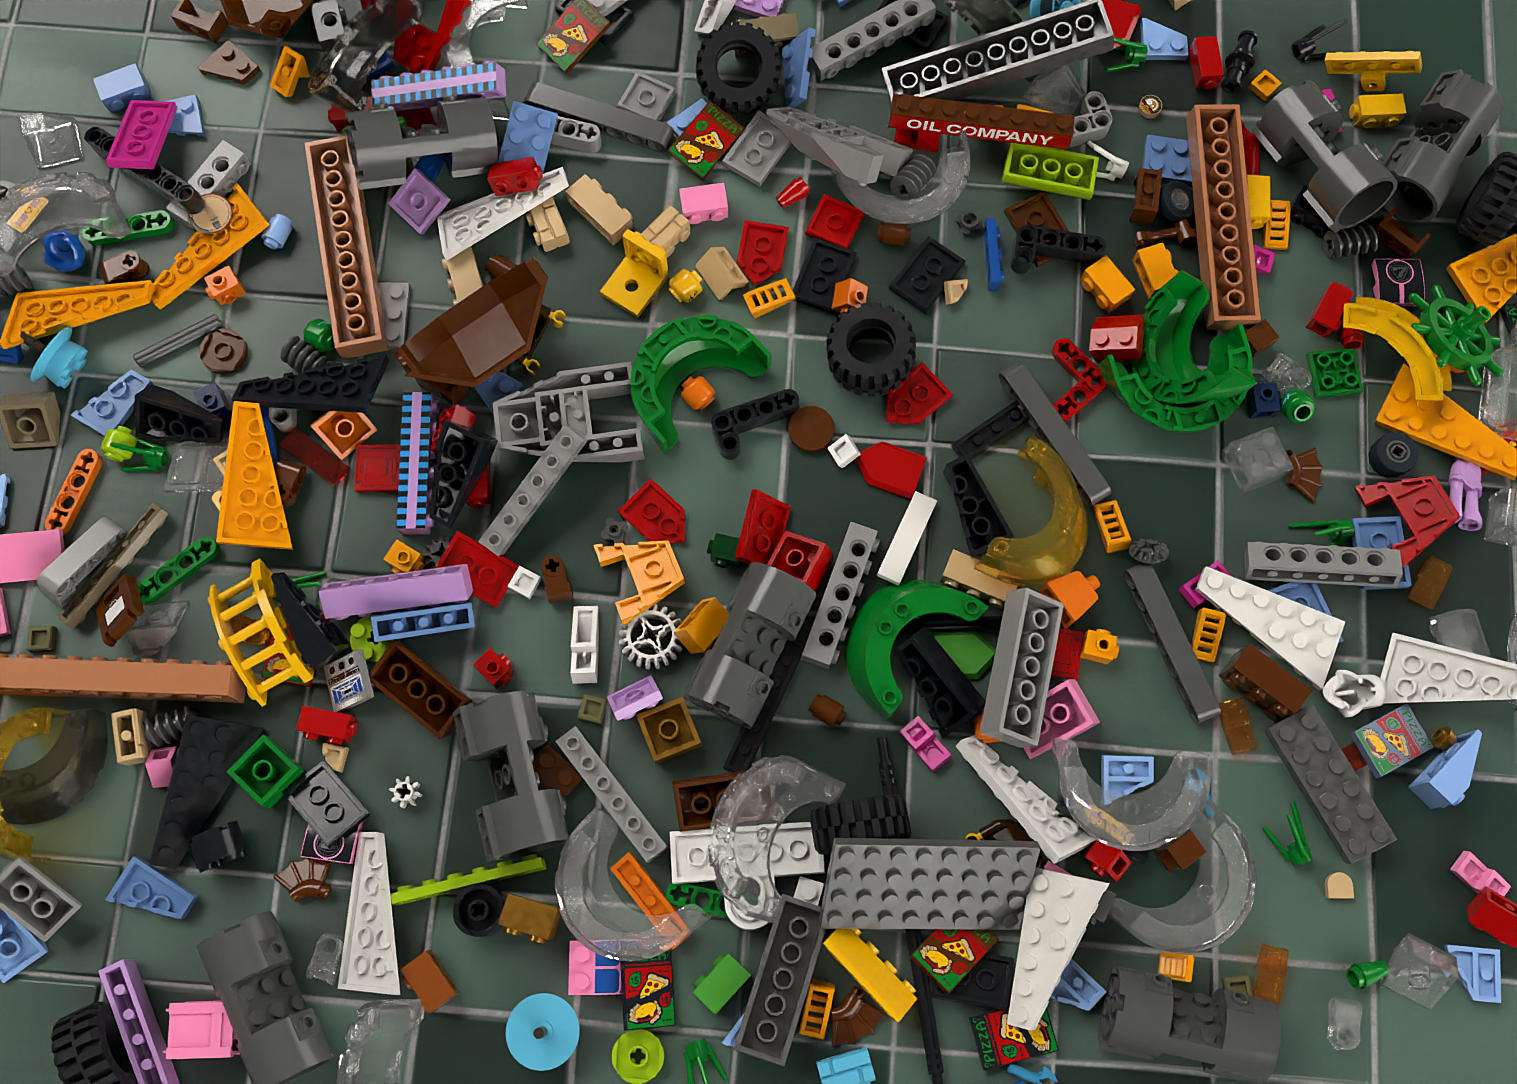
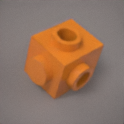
[204,265,246,306]
[832,278,868,314]

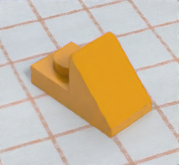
[270,46,310,97]

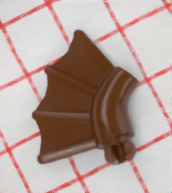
[1280,448,1323,502]
[274,858,332,902]
[830,986,886,1047]

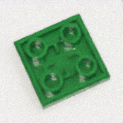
[1306,348,1363,398]

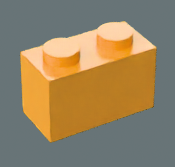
[1132,243,1178,300]
[1080,255,1135,314]
[673,597,729,654]

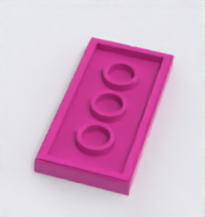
[105,100,177,169]

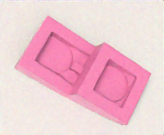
[1450,851,1511,897]

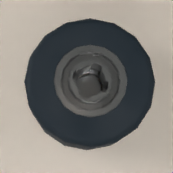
[1368,432,1419,478]

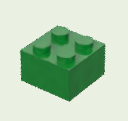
[227,734,307,809]

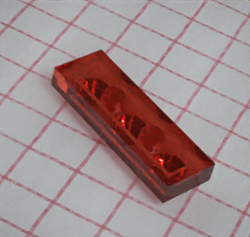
[279,427,351,487]

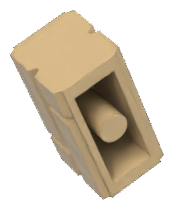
[525,197,570,252]
[641,206,690,258]
[111,708,151,766]

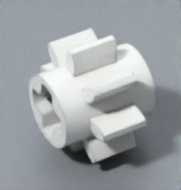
[389,776,423,808]

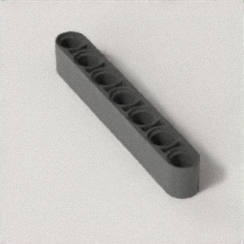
[523,82,674,153]
[998,362,1111,507]
[1124,563,1221,724]

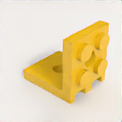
[600,229,669,318]

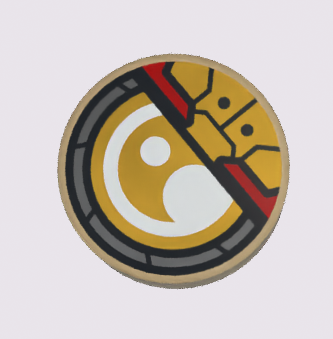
[1138,95,1162,119]

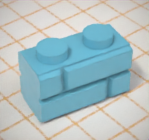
[816,1047,876,1084]

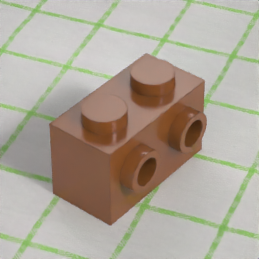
[400,950,460,1013]

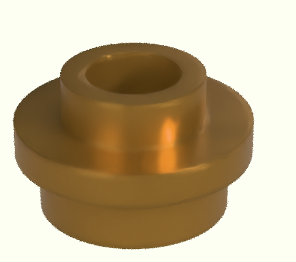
[1431,727,1456,751]

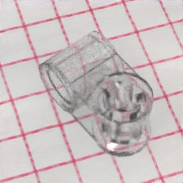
[1262,353,1312,393]
[306,933,345,986]
[1327,997,1362,1050]

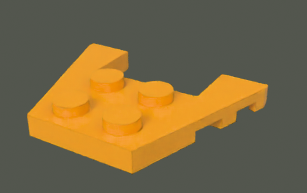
[593,541,685,625]

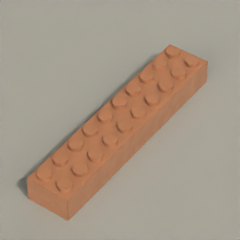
[1186,104,1261,330]
[305,135,388,359]
[0,653,246,703]

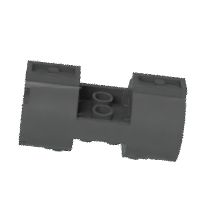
[1381,69,1503,223]
[1251,80,1398,233]
[345,95,498,190]
[683,562,817,729]
[453,691,570,862]
[197,911,334,1084]
[1098,966,1281,1084]

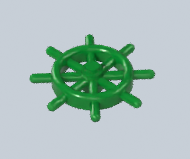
[1408,285,1504,386]

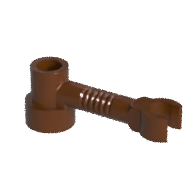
[1133,219,1197,247]

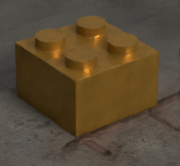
[636,696,702,765]
[498,893,564,943]

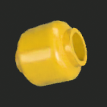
[668,269,703,303]

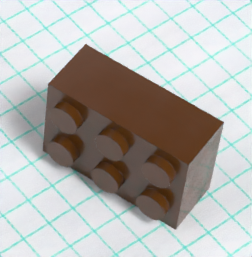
[1218,644,1312,721]

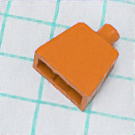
[1038,571,1100,629]

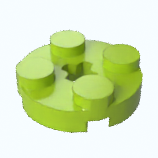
[350,614,401,664]
[612,1029,665,1084]

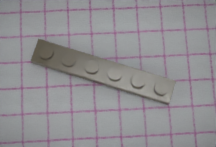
[58,503,168,629]

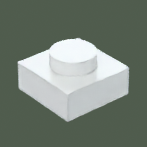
[828,434,861,468]
[507,566,542,599]
[793,876,824,906]

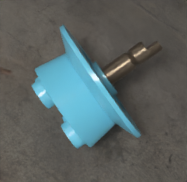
[20,326,88,389]

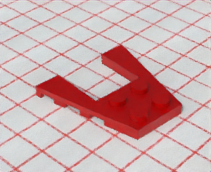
[393,0,471,74]

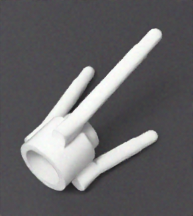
[1087,141,1129,182]

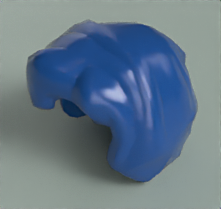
[42,229,85,272]

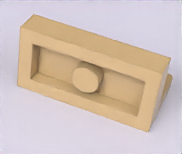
[696,247,749,300]

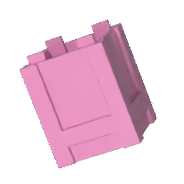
[163,1001,240,1059]

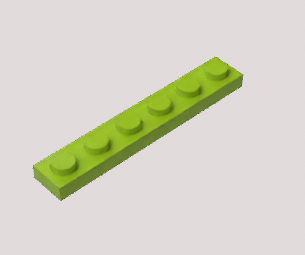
[390,854,546,906]

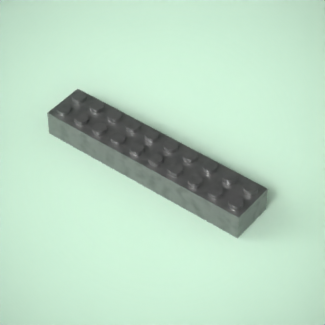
[882,0,1114,102]

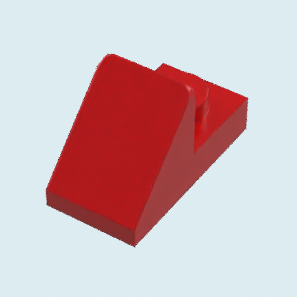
[894,129,940,153]

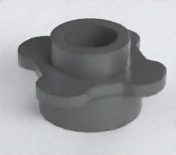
[956,210,982,235]
[601,517,628,543]

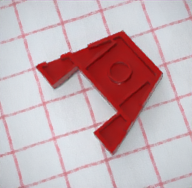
[1355,475,1460,568]

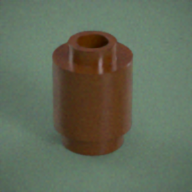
[877,220,911,246]
[485,254,517,278]
[808,694,847,728]

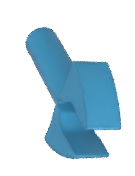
[1007,1063,1058,1084]

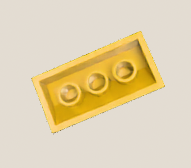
[822,929,917,1023]

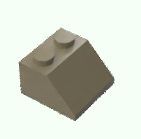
[0,391,60,449]

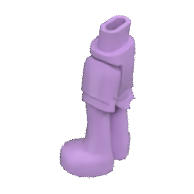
[1448,457,1482,531]

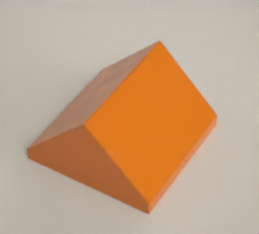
[310,411,377,461]

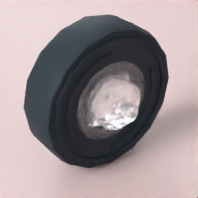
[1158,181,1194,222]

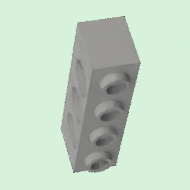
[166,140,251,232]

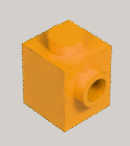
[383,540,425,574]
[1080,629,1119,664]

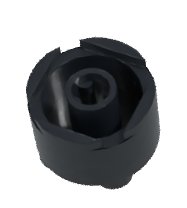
[186,821,248,873]
[453,884,506,937]

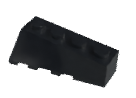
[943,454,1014,559]
[896,626,986,739]

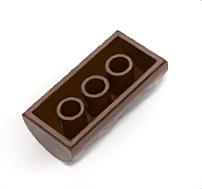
[369,639,473,739]
[672,766,780,832]

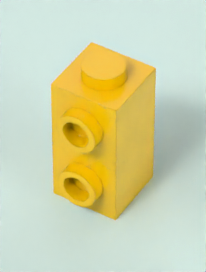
[1349,93,1406,128]
[1247,175,1271,229]

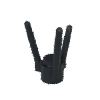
[1291,19,1347,62]

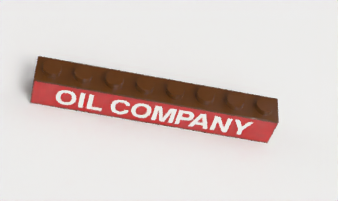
[888,93,1075,150]

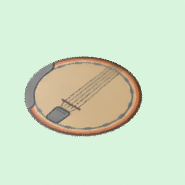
[188,193,233,234]

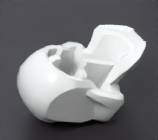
[1323,670,1386,718]

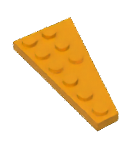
[151,182,270,310]
[1446,233,1517,325]
[0,280,154,350]
[1374,363,1517,480]
[216,401,293,550]

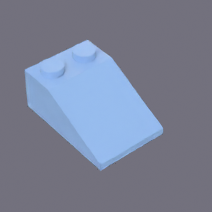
[1408,730,1482,809]
[0,909,48,983]

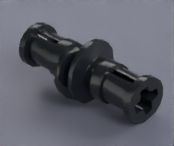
[1221,30,1258,94]

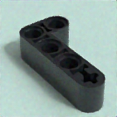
[1010,225,1106,274]
[711,389,799,460]

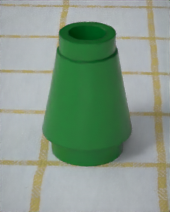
[1346,960,1389,989]

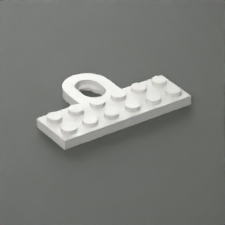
[670,822,825,931]

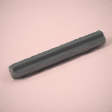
[133,314,222,366]

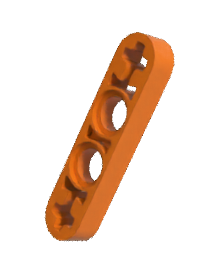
[45,449,103,536]

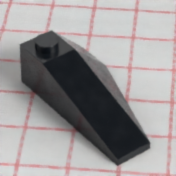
[135,384,223,443]
[429,420,498,528]
[271,572,351,670]

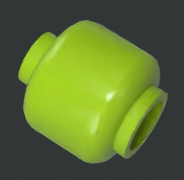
[100,426,137,463]

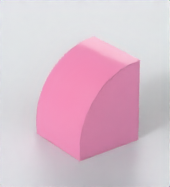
[145,746,178,788]

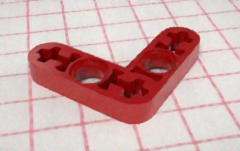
[1052,338,1106,422]

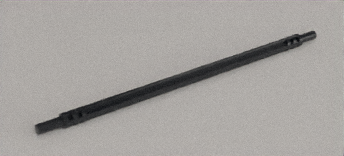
[877,737,944,1084]

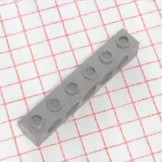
[808,0,936,81]
[478,425,589,556]
[801,522,880,669]
[1244,541,1403,588]
[555,726,668,864]

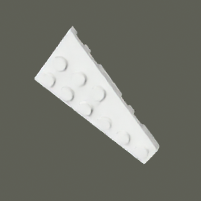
[437,167,569,261]
[1195,566,1345,690]
[1380,633,1517,703]
[956,735,1098,864]
[338,832,400,995]
[1007,868,1110,1031]

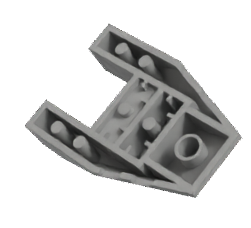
[767,106,913,186]
[493,362,645,462]

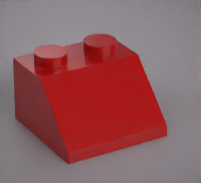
[1089,314,1145,361]
[767,531,834,593]

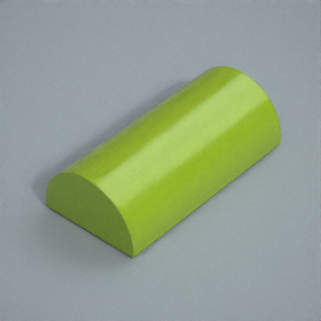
[1001,143,1099,200]

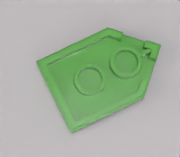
[930,631,996,680]

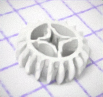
[619,604,682,670]

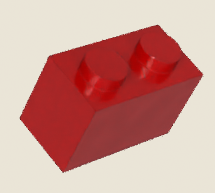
[1467,886,1517,948]

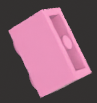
[679,183,728,224]

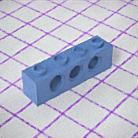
[371,602,475,642]

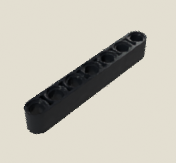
[84,126,205,214]

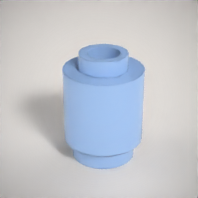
[261,214,293,250]

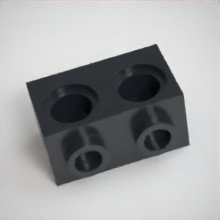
[1290,185,1331,236]

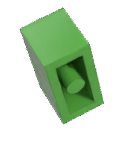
[693,953,751,1015]

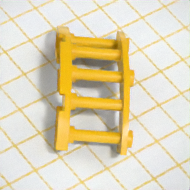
[1343,297,1452,400]
[207,558,314,707]

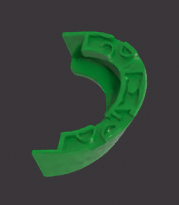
[1131,270,1257,404]
[630,315,771,454]
[1098,323,1253,432]
[845,580,989,721]

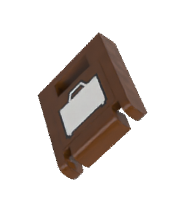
[95,573,144,647]

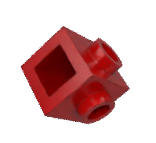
[473,648,514,689]
[1084,837,1132,882]

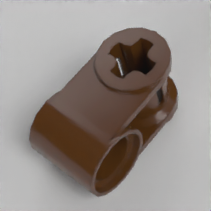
[99,251,149,284]
[275,459,306,508]
[542,555,574,604]

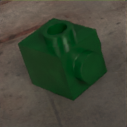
[707,533,740,568]

